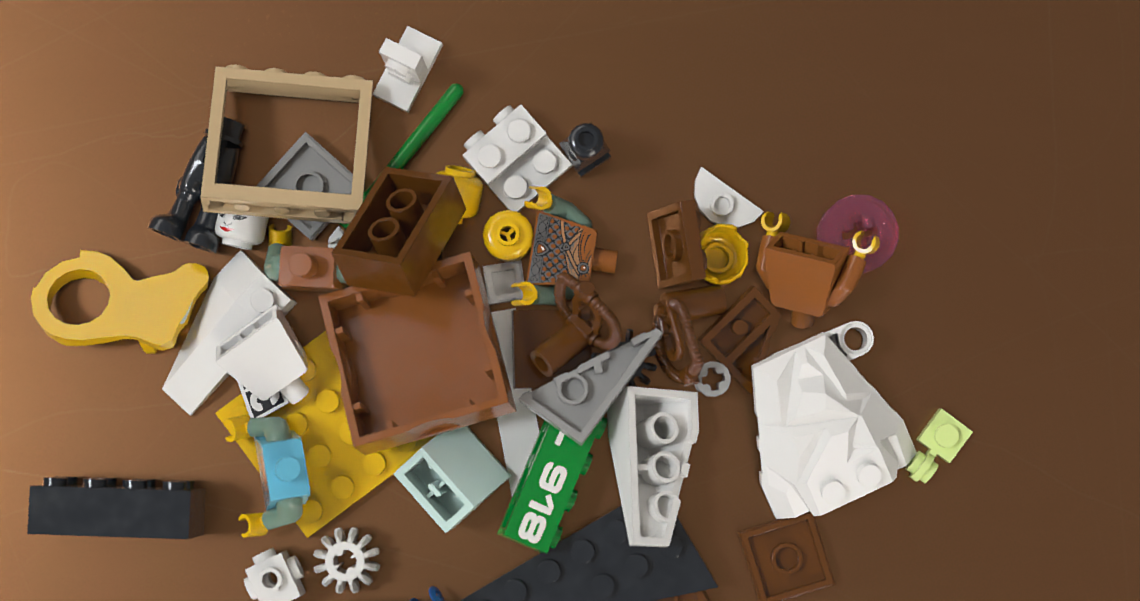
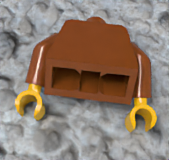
[756,211,880,329]

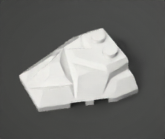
[751,332,917,519]

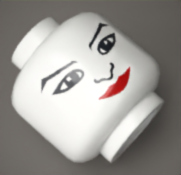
[215,213,269,250]

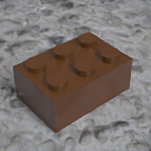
[331,167,466,297]

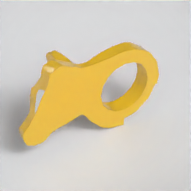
[31,250,209,354]

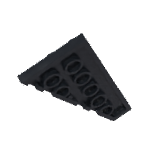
[459,505,719,601]

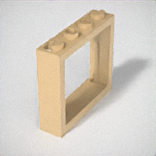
[201,65,373,224]

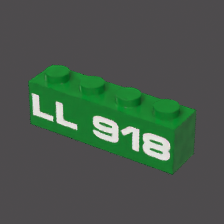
[497,416,608,554]

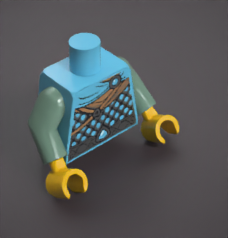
[223,415,310,537]

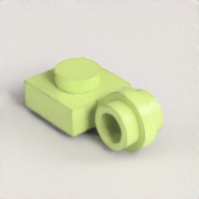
[906,408,973,483]

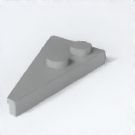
[519,328,663,446]

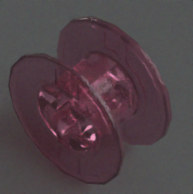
[817,195,899,274]

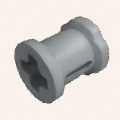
[694,361,731,397]

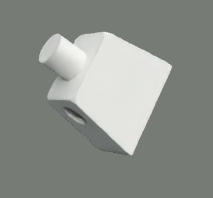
[215,304,309,404]

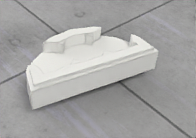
[694,167,764,228]

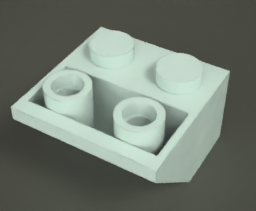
[393,426,511,533]

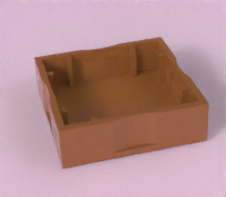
[318,252,517,455]

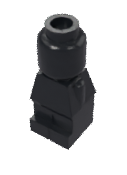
[559,122,611,178]

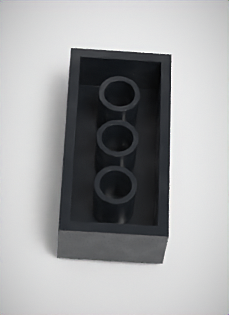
[27,476,206,539]

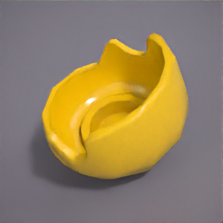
[699,224,749,285]

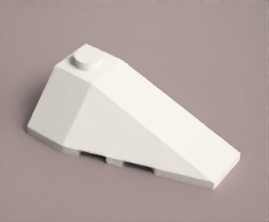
[162,250,297,416]
[607,386,699,547]

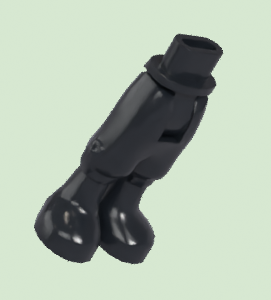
[147,117,245,254]

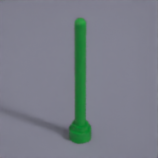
[338,83,464,229]

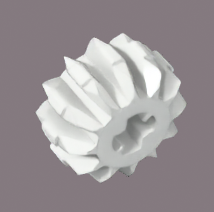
[314,527,380,594]

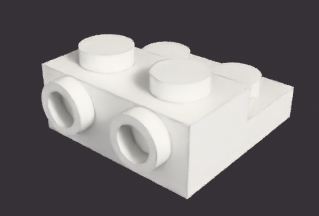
[462,104,572,212]

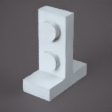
[373,26,443,113]

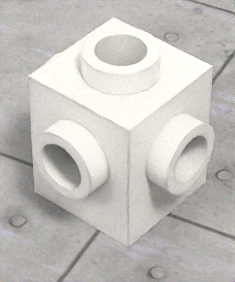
[244,548,306,601]

